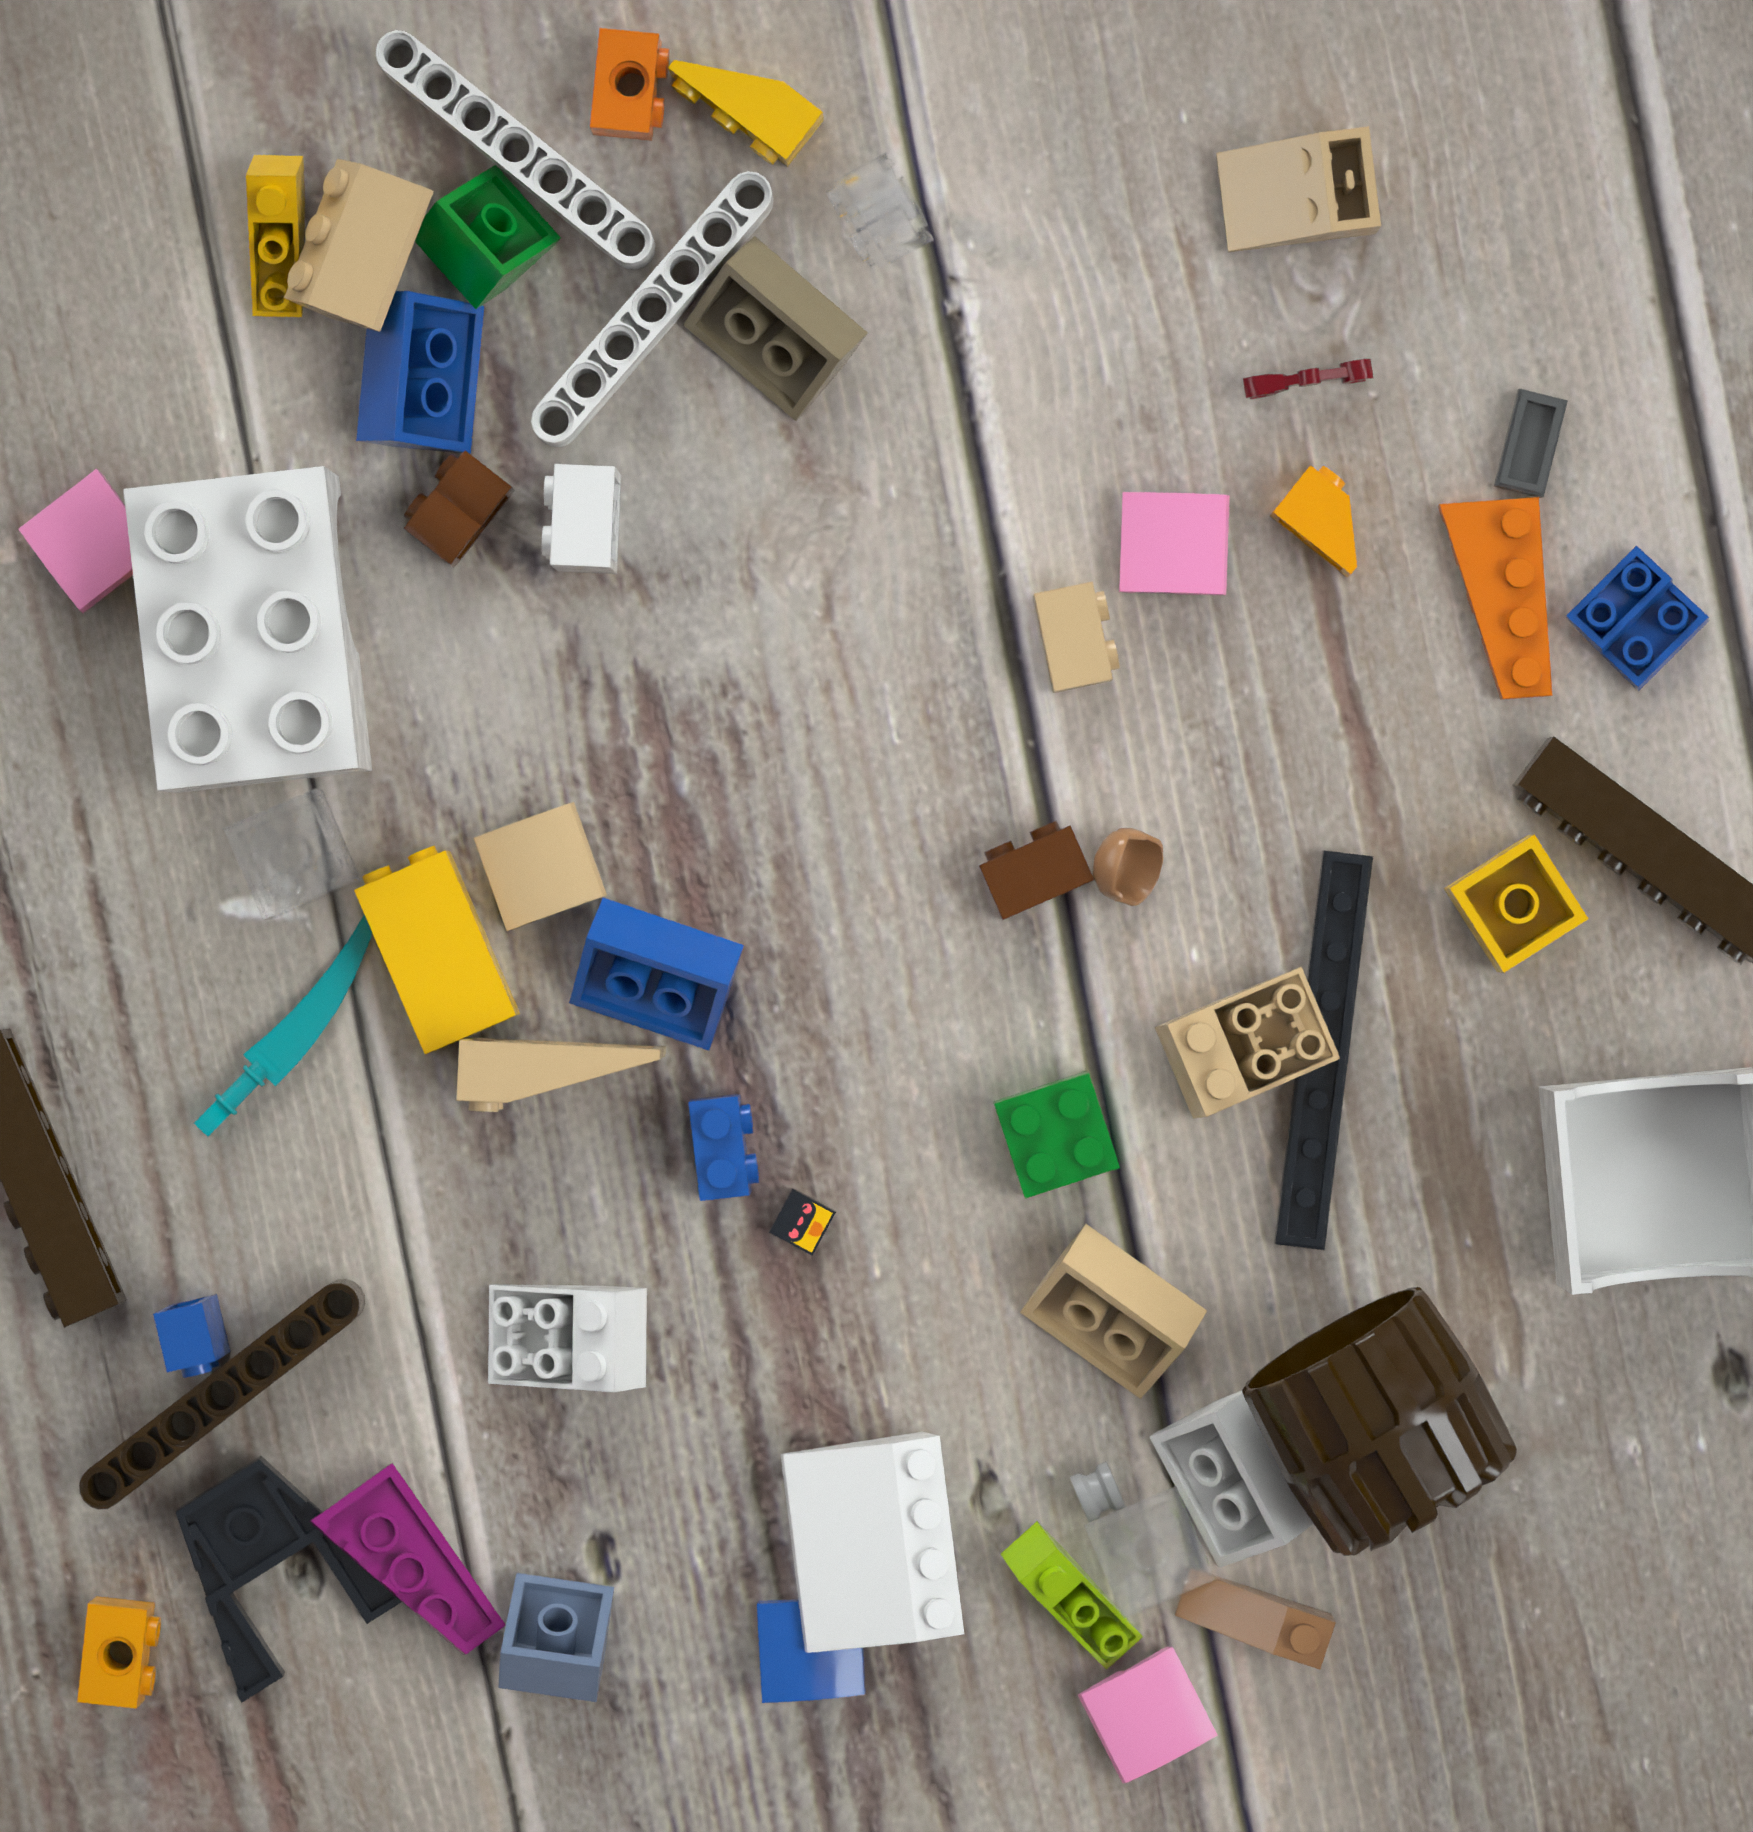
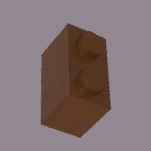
[979,820,1094,920]

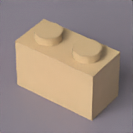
[1033,581,1120,693]

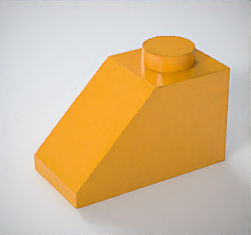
[1270,465,1357,577]

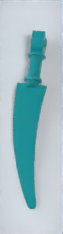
[194,915,372,1137]

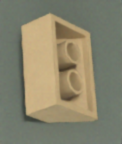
[284,159,434,332]
[1020,1224,1207,1399]

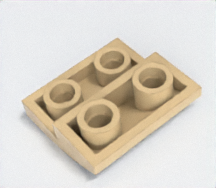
[474,802,607,931]

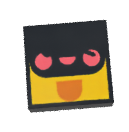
[769,1188,836,1256]

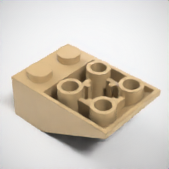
[1216,126,1381,252]
[1155,967,1340,1119]

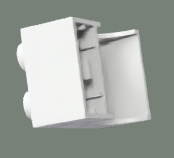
[123,466,372,793]
[1539,1067,1753,1295]

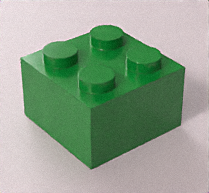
[993,1071,1120,1199]

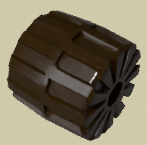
[1242,1287,1517,1556]

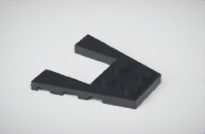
[176,1456,401,1703]

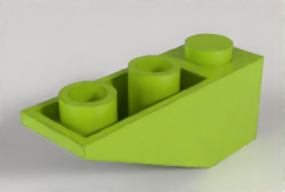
[1001,1521,1143,1670]

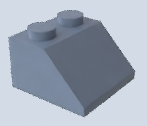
[498,1573,614,1702]

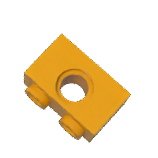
[77,1596,161,1709]

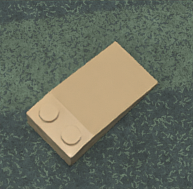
[456,1037,666,1112]

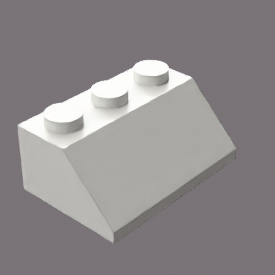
[1150,1391,1313,1568]

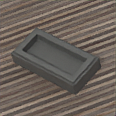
[1494,389,1568,498]

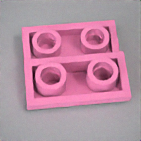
[19,469,133,613]
[1119,492,1230,595]
[1078,1647,1217,1783]

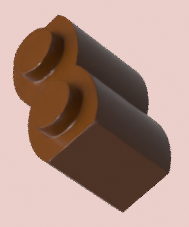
[404,450,515,568]

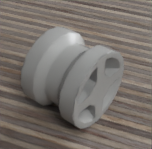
[1070,1461,1126,1523]

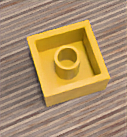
[1444,834,1589,973]

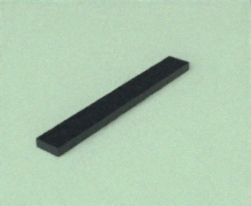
[1274,850,1373,1250]

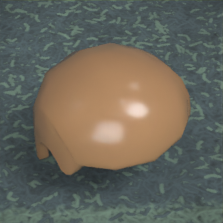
[1093,828,1163,906]

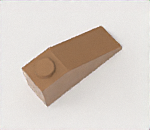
[1175,1567,1336,1670]

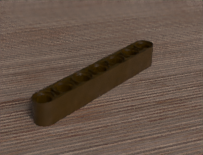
[79,1279,365,1510]

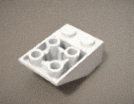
[488,1284,647,1392]

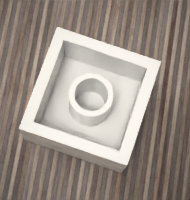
[542,464,621,574]

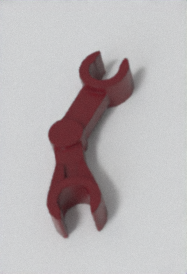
[1243,359,1374,399]

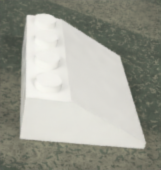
[780,1432,964,1653]

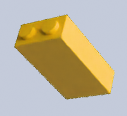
[354,845,520,1054]

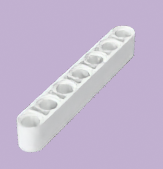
[376,30,655,270]
[531,171,774,447]

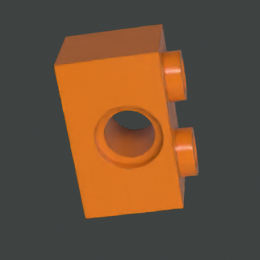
[590,28,670,141]

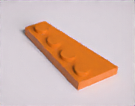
[1438,497,1553,700]

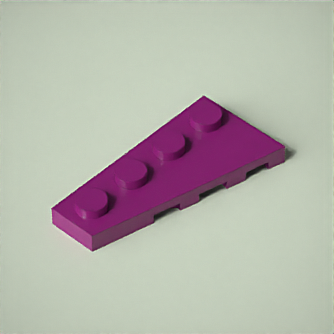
[309,1463,506,1655]

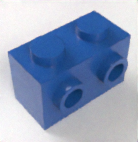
[688,1094,759,1201]

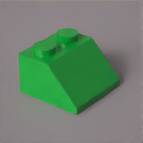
[415,165,561,309]

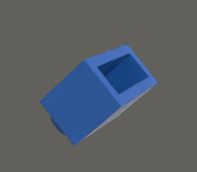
[153,1294,231,1378]

